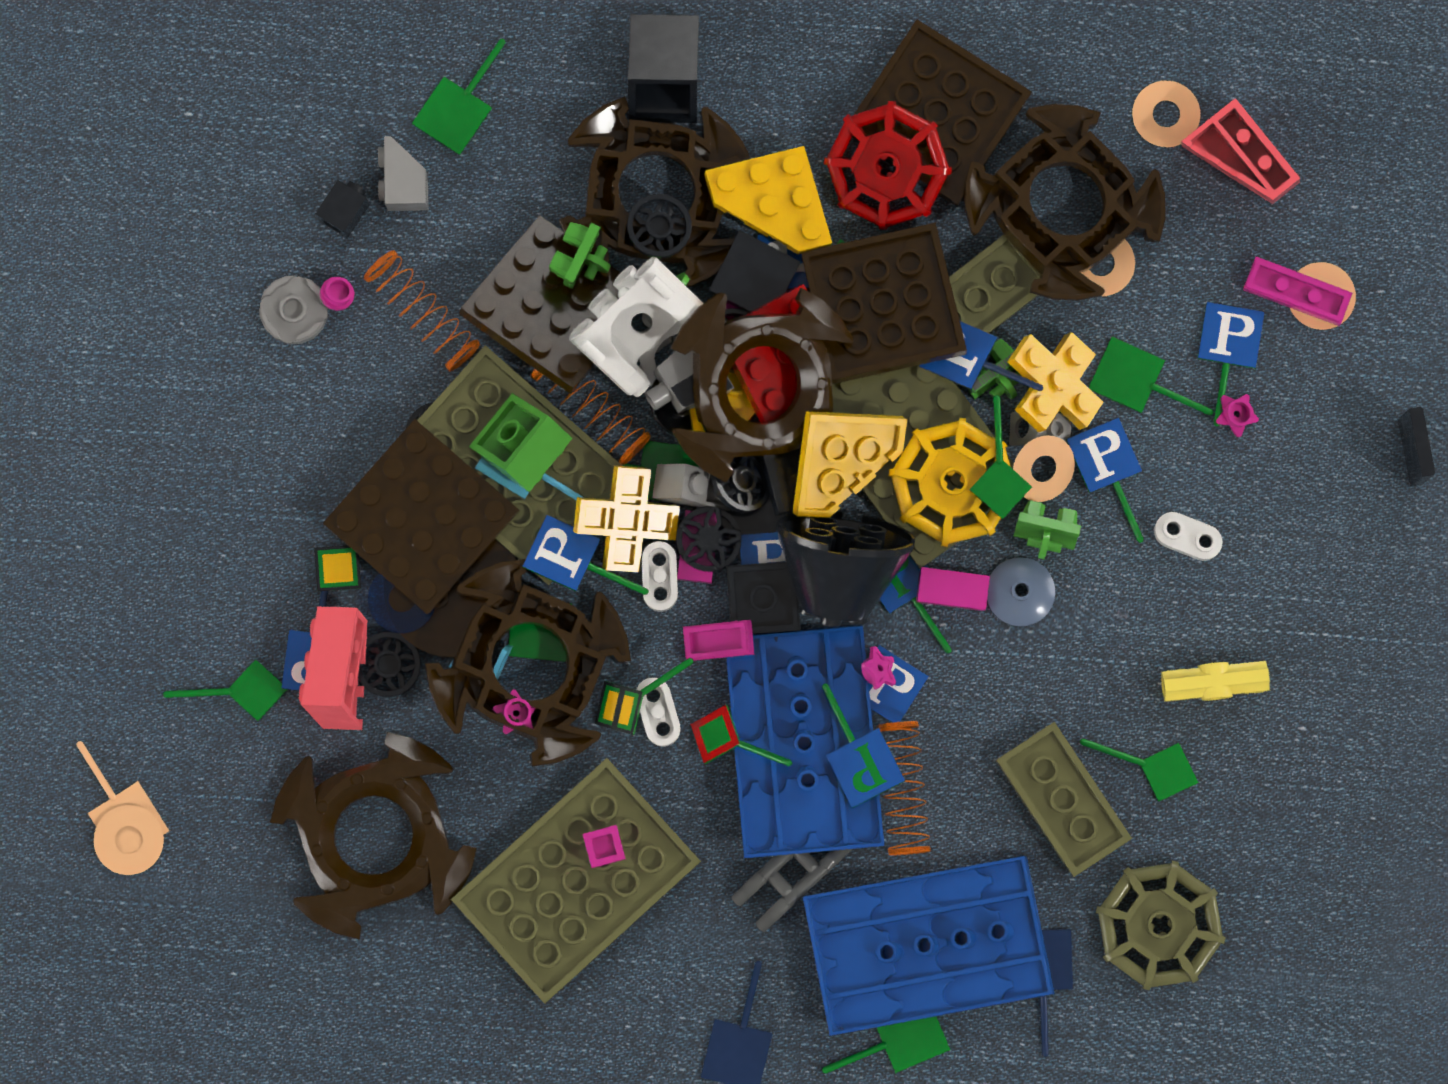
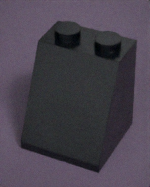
[628,14,699,123]

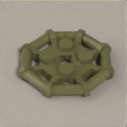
[1095,860,1226,991]

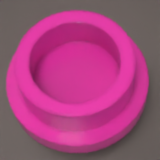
[320,277,355,311]

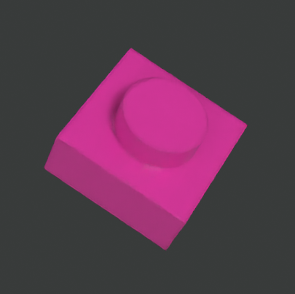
[583,825,626,869]

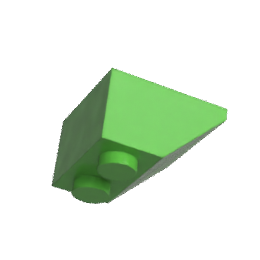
[469,393,573,492]

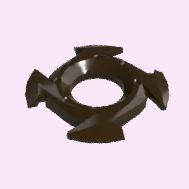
[558,96,751,288]
[965,104,1166,301]
[670,288,853,482]
[425,559,631,767]
[270,732,477,939]

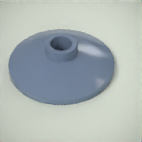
[987,557,1055,627]

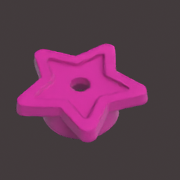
[1216,394,1259,437]
[861,646,896,690]
[493,690,535,734]

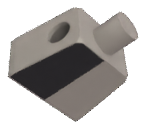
[645,351,734,413]

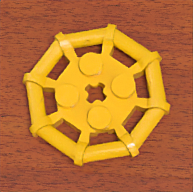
[888,418,1011,547]

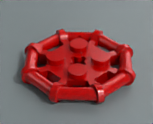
[824,101,952,230]

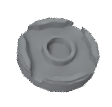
[259,276,328,344]

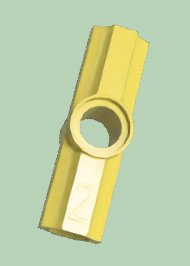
[1161,661,1270,702]

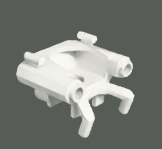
[569,257,703,397]

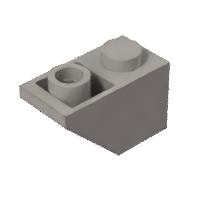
[378,136,429,211]
[652,464,732,511]

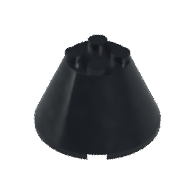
[776,511,915,627]

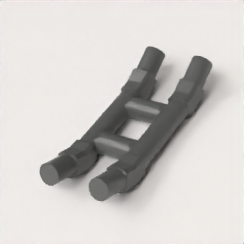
[732,849,853,932]

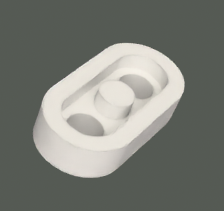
[1154,512,1222,561]
[642,541,678,612]
[636,678,680,747]

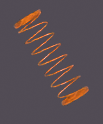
[364,250,480,372]
[530,369,651,465]
[876,721,931,855]

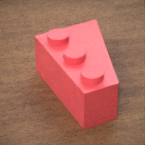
[1181,98,1300,204]
[299,606,368,730]

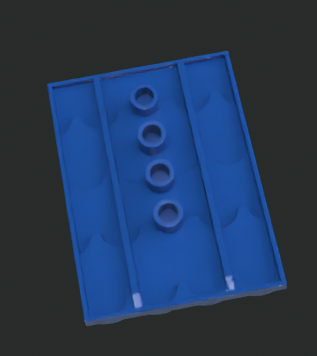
[726,624,885,858]
[803,856,1055,1036]

